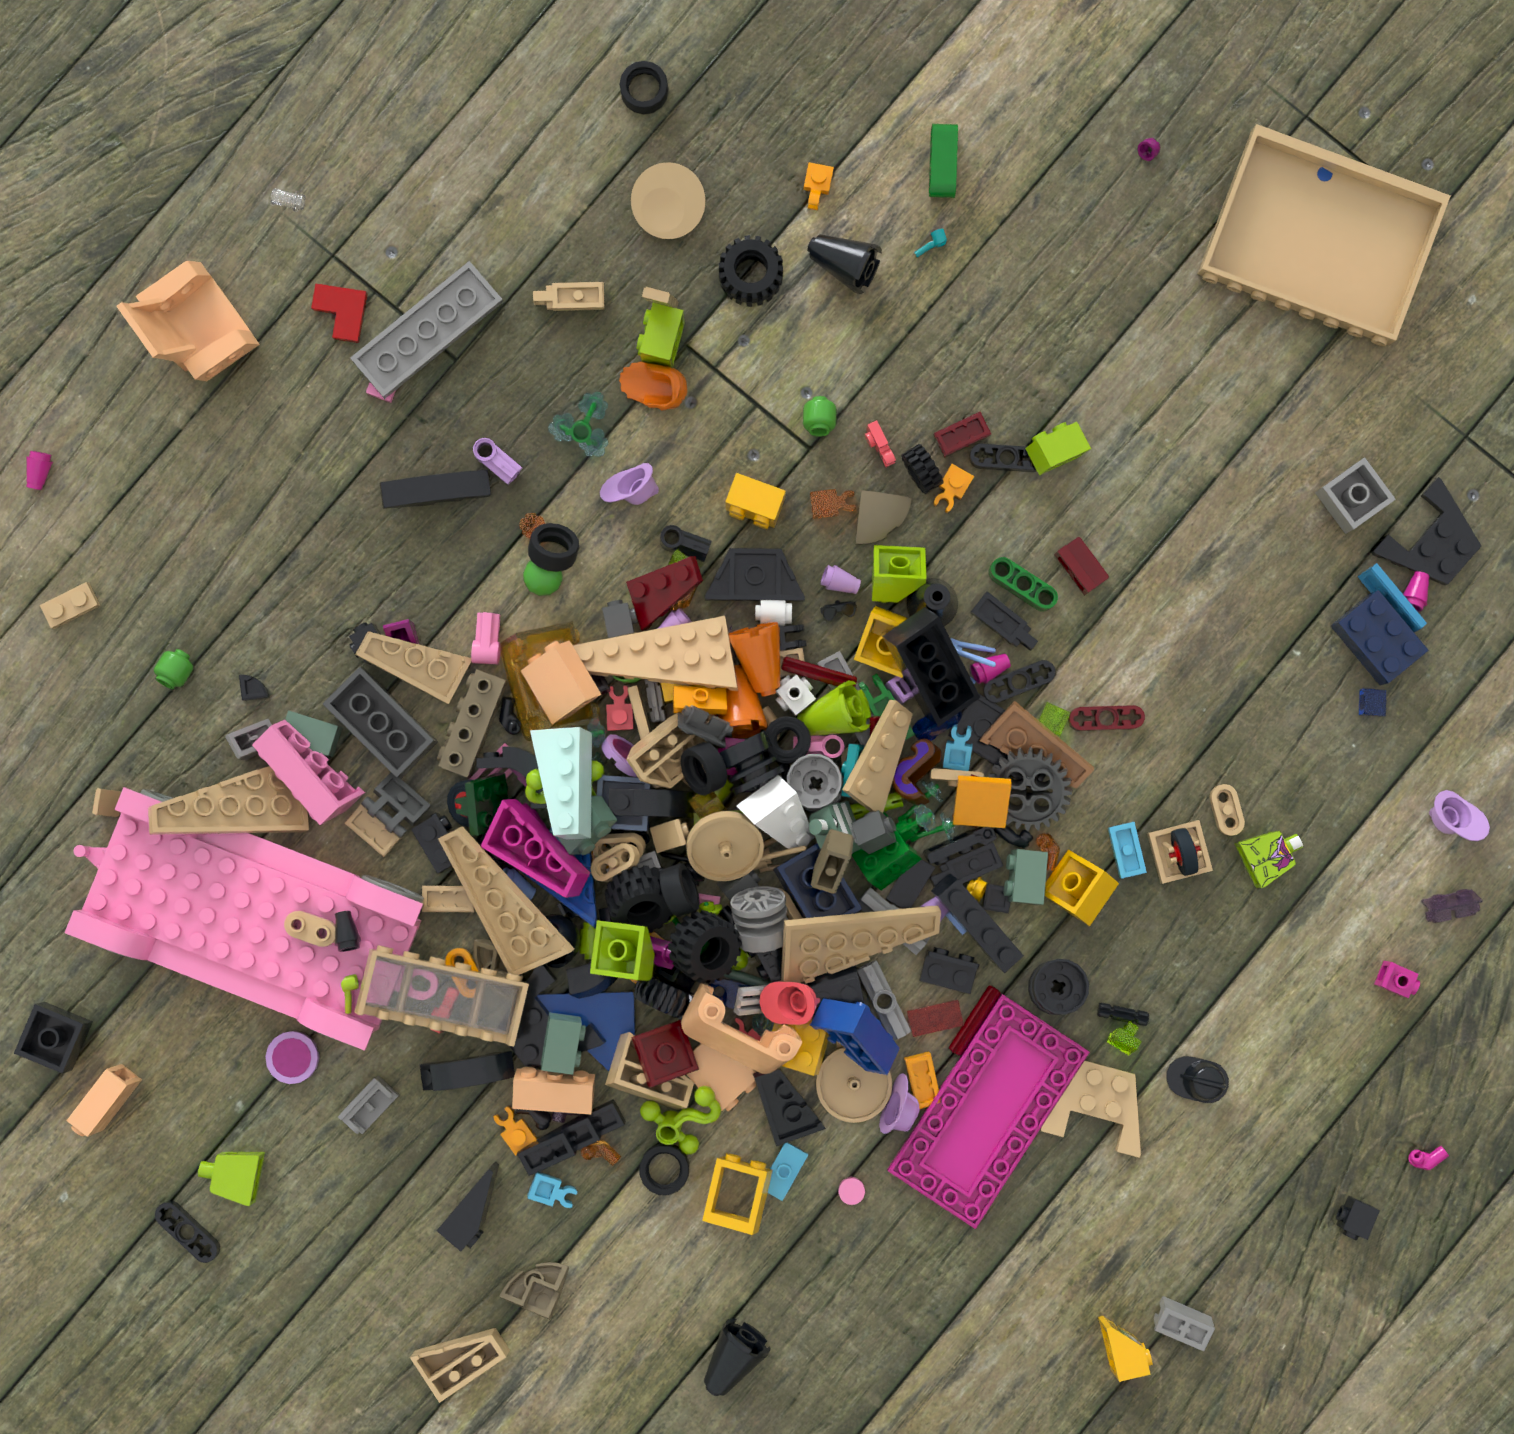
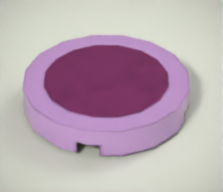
[602,734,637,777]
[265,1031,320,1084]

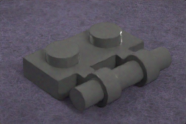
[361,772,431,838]

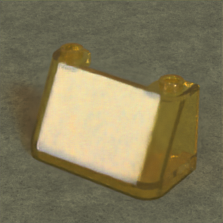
[501,621,600,741]

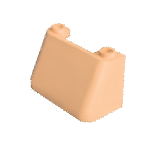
[681,983,803,1074]

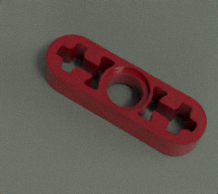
[1068,705,1145,731]

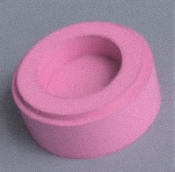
[838,1177,865,1205]

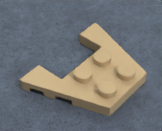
[1040,1060,1141,1158]

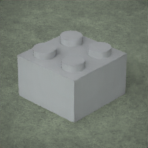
[1315,457,1396,534]

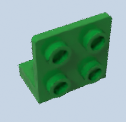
[852,812,922,891]

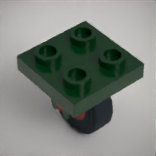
[447,773,508,835]

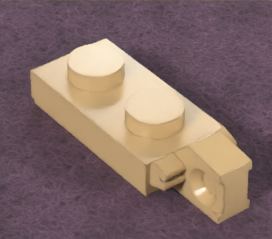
[533,282,605,311]

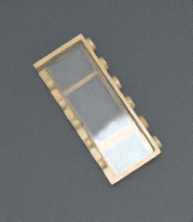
[354,945,529,1047]

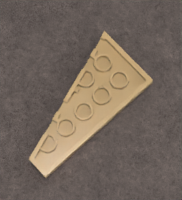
[573,616,738,691]
[148,766,309,835]
[438,826,574,975]
[781,905,941,984]

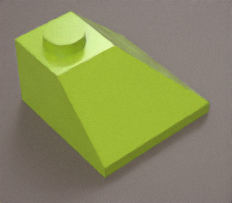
[872,545,926,603]
[590,920,655,981]

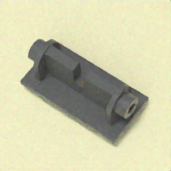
[677,705,733,748]

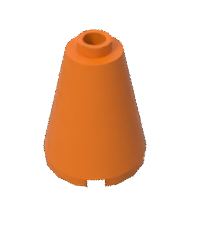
[728,622,780,696]
[717,665,768,739]

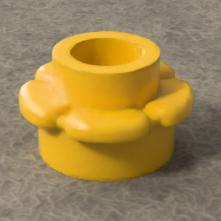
[966,876,988,901]

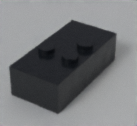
[882,607,980,727]

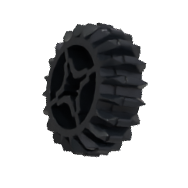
[633,975,694,1020]

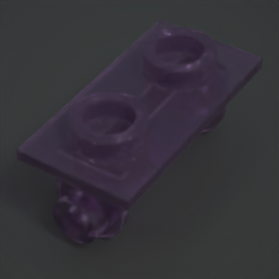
[1421,889,1483,923]

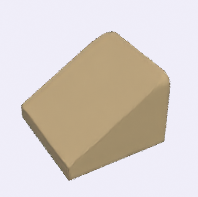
[92,788,121,817]

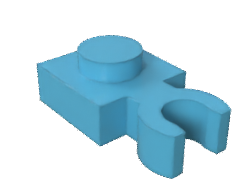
[943,724,973,771]
[527,1172,577,1208]

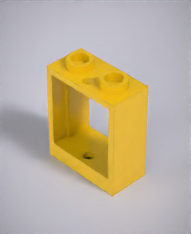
[702,1153,773,1235]

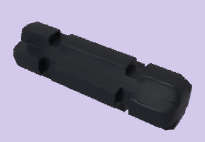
[1097,1003,1149,1026]

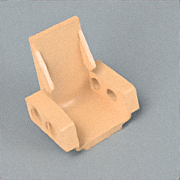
[116,261,260,382]

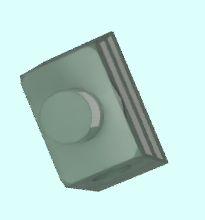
[809,801,861,853]

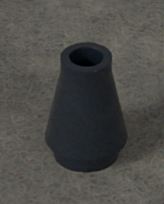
[335,911,361,952]

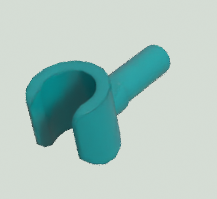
[914,228,947,257]

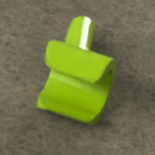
[341,974,359,1014]

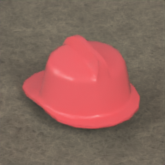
[759,982,820,1025]

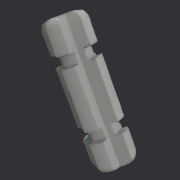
[645,679,666,723]

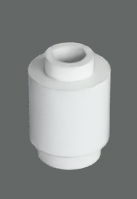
[755,600,792,626]

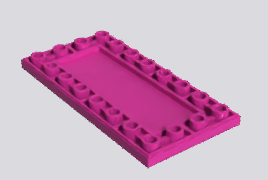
[887,994,1090,1229]

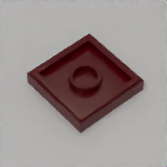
[631,1020,699,1088]

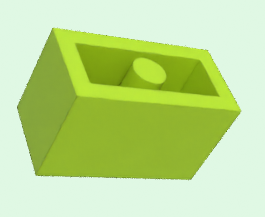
[1025,422,1091,476]

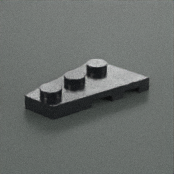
[753,1067,826,1146]

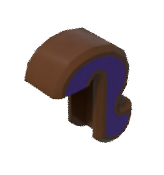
[892,739,942,806]

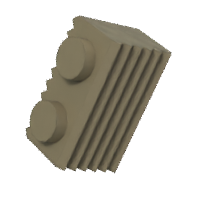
[811,829,854,894]

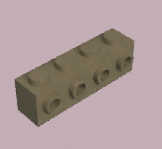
[437,669,509,778]

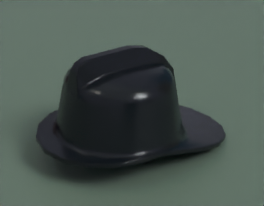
[1166,1056,1229,1103]

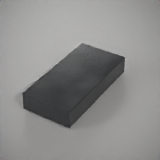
[886,860,935,909]

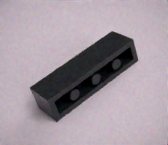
[931,874,1024,973]

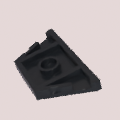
[705,548,805,602]

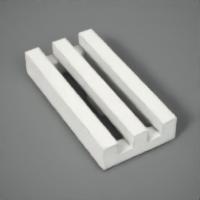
[733,985,767,1016]

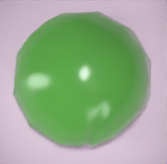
[523,560,563,596]

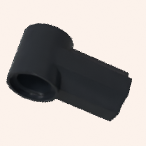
[660,525,712,562]

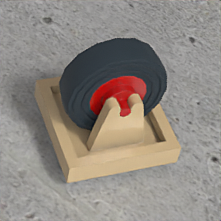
[1147,820,1213,884]

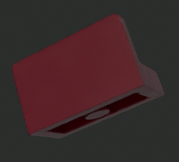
[1054,537,1109,596]

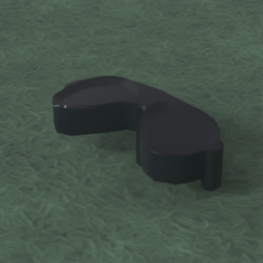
[820,600,857,621]

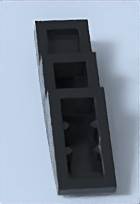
[380,470,491,509]
[517,1099,626,1176]

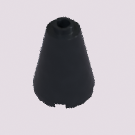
[807,234,882,294]
[907,578,958,626]
[704,1318,771,1396]

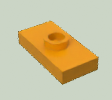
[673,686,727,715]
[904,1051,941,1109]

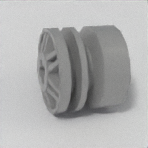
[787,754,844,813]
[730,886,788,953]

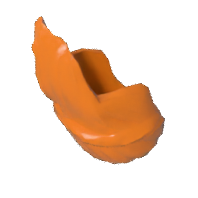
[619,361,687,411]

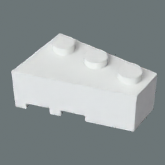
[737,775,815,849]

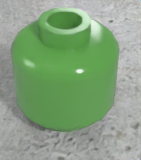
[803,396,837,437]
[154,649,193,689]

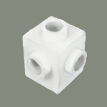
[775,675,816,717]

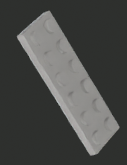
[350,261,503,399]

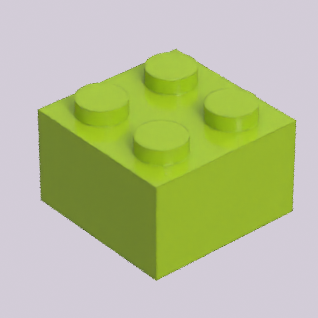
[636,303,685,368]

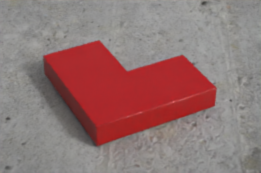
[311,283,368,343]

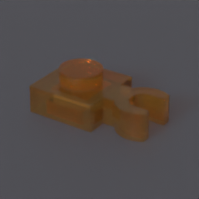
[810,489,856,519]

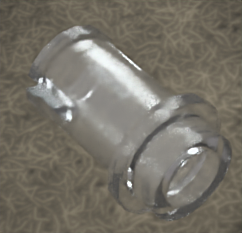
[271,188,306,212]

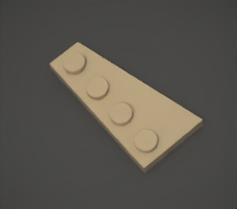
[842,700,913,813]

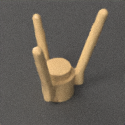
[753,838,807,873]

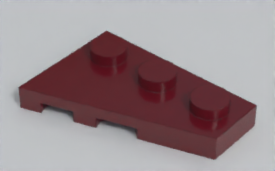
[626,556,703,631]

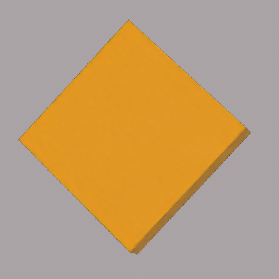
[953,775,1011,828]

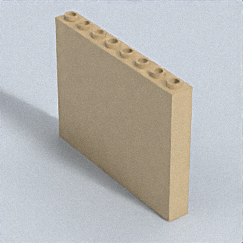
[1197,124,1451,346]

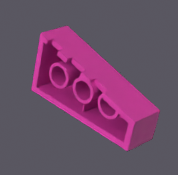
[480,799,590,898]

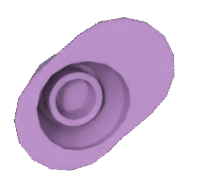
[600,463,659,505]
[1429,790,1490,841]
[879,1073,919,1134]

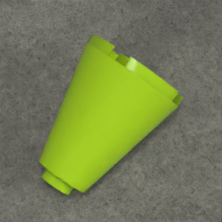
[797,681,871,736]

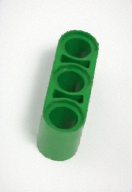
[929,123,958,198]
[988,557,1058,611]

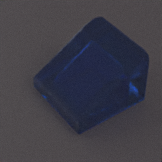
[1359,688,1386,716]

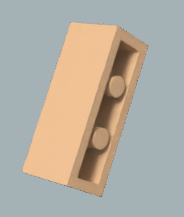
[512,1067,595,1115]

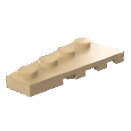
[355,632,471,704]

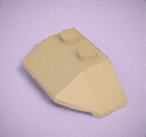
[626,713,712,789]

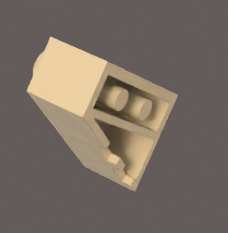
[605,1032,694,1110]
[410,1328,510,1403]

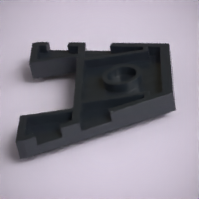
[1371,477,1481,585]
[497,964,606,1068]

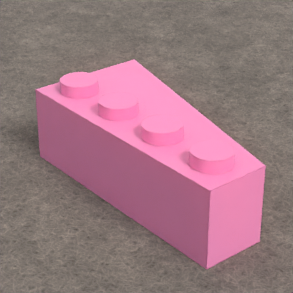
[252,720,365,825]

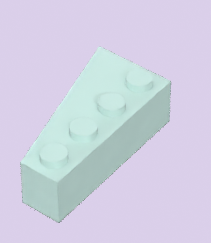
[530,727,592,840]

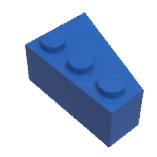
[810,998,900,1075]

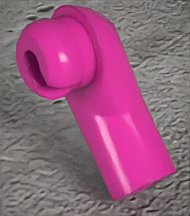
[1408,1146,1449,1170]

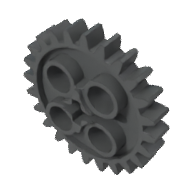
[989,747,1072,831]

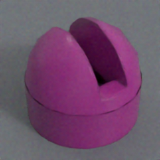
[1137,138,1161,161]

